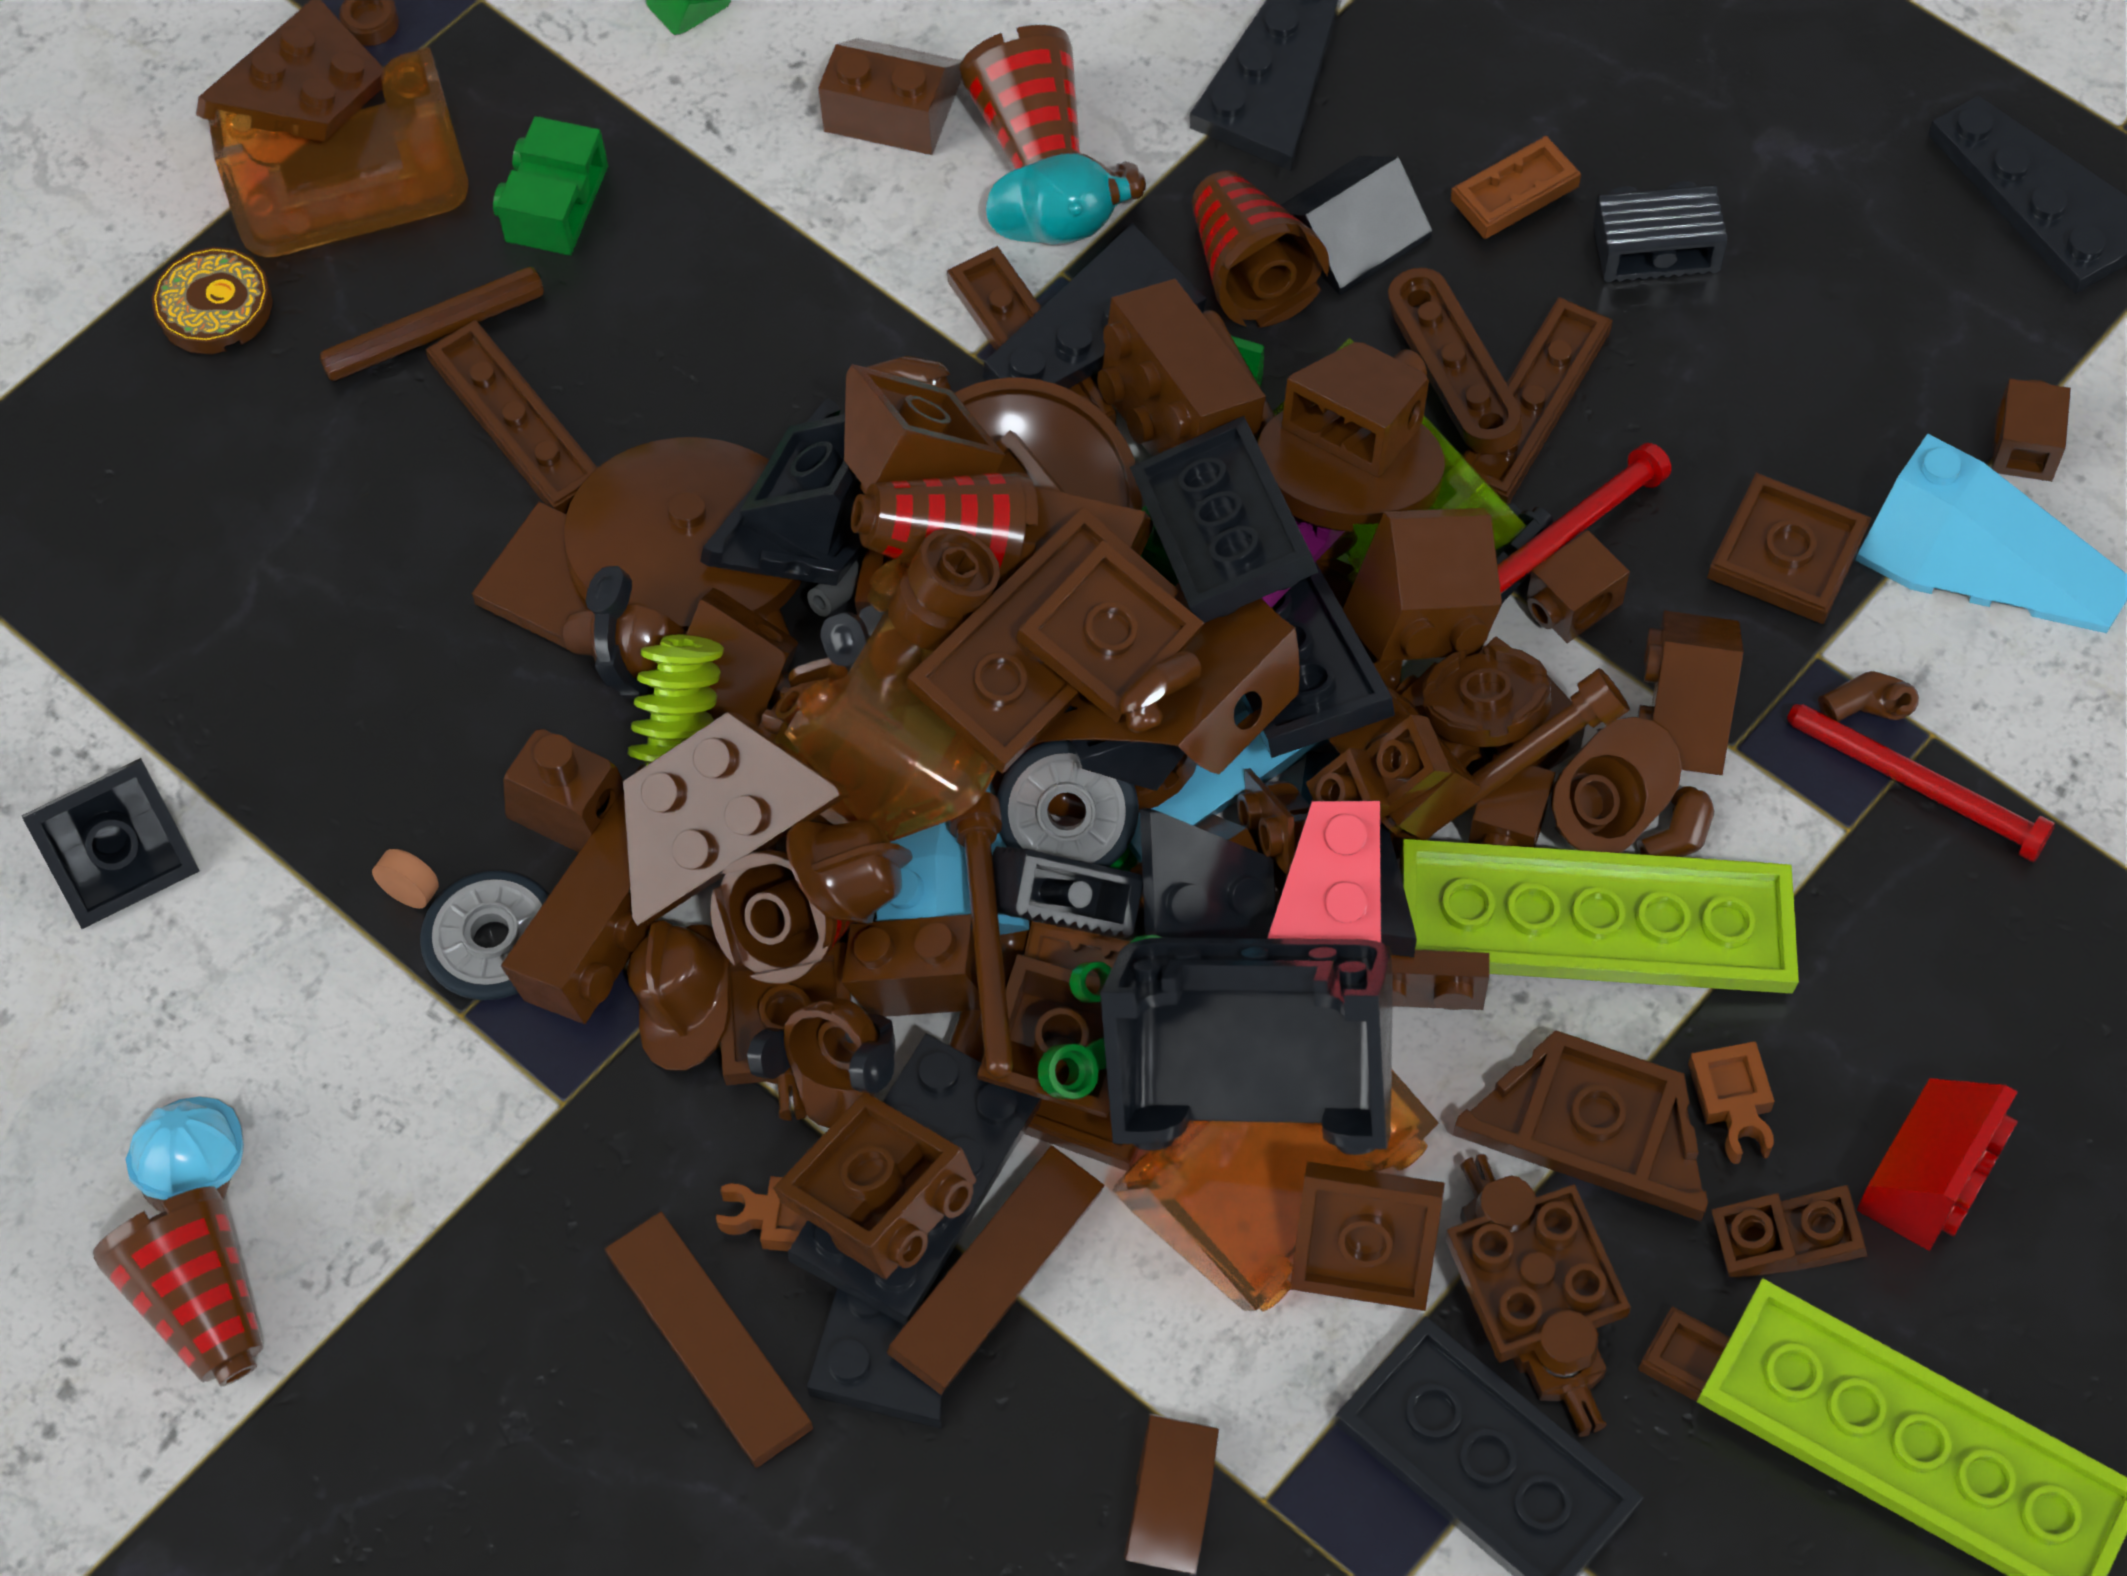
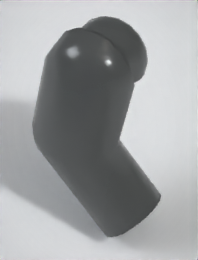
[807,559,861,617]

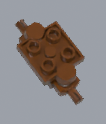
[1445,1154,1631,1437]

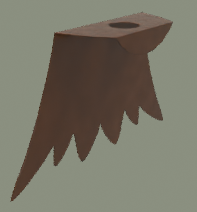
[1035,583,1300,775]

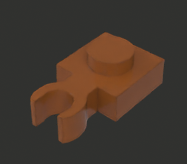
[1688,1041,1775,1164]
[716,1176,807,1251]

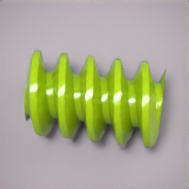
[627,634,724,766]

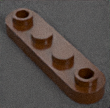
[1388,268,1523,454]

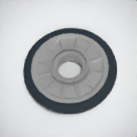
[996,740,1139,867]
[420,870,550,1000]

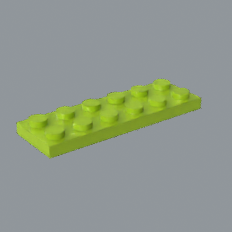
[1400,839,1799,994]
[1697,1278,2127,1576]

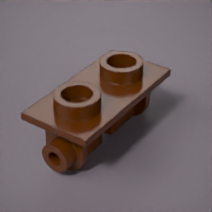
[1237,768,1311,877]

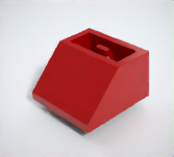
[1856,1078,2018,1251]

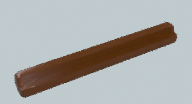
[320,267,544,381]

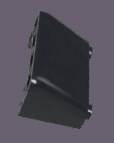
[1100,938,1393,1155]

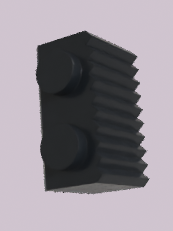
[1593,181,1727,283]
[992,846,1143,939]

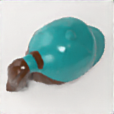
[986,153,1146,245]

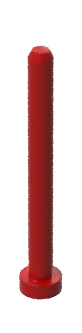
[1497,443,1671,593]
[1787,704,2055,863]

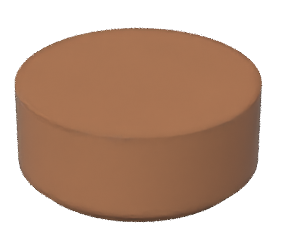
[372,849,439,909]

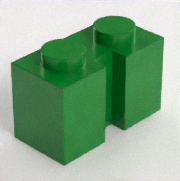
[493,116,608,256]

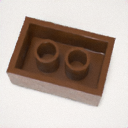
[1098,279,1266,457]

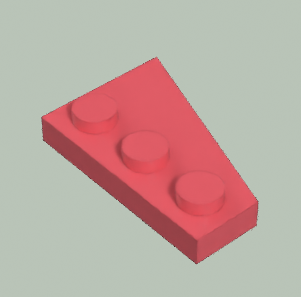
[1267,801,1381,942]

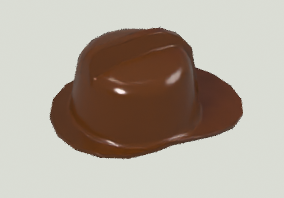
[1551,717,1682,853]
[786,820,913,925]
[627,920,731,1071]

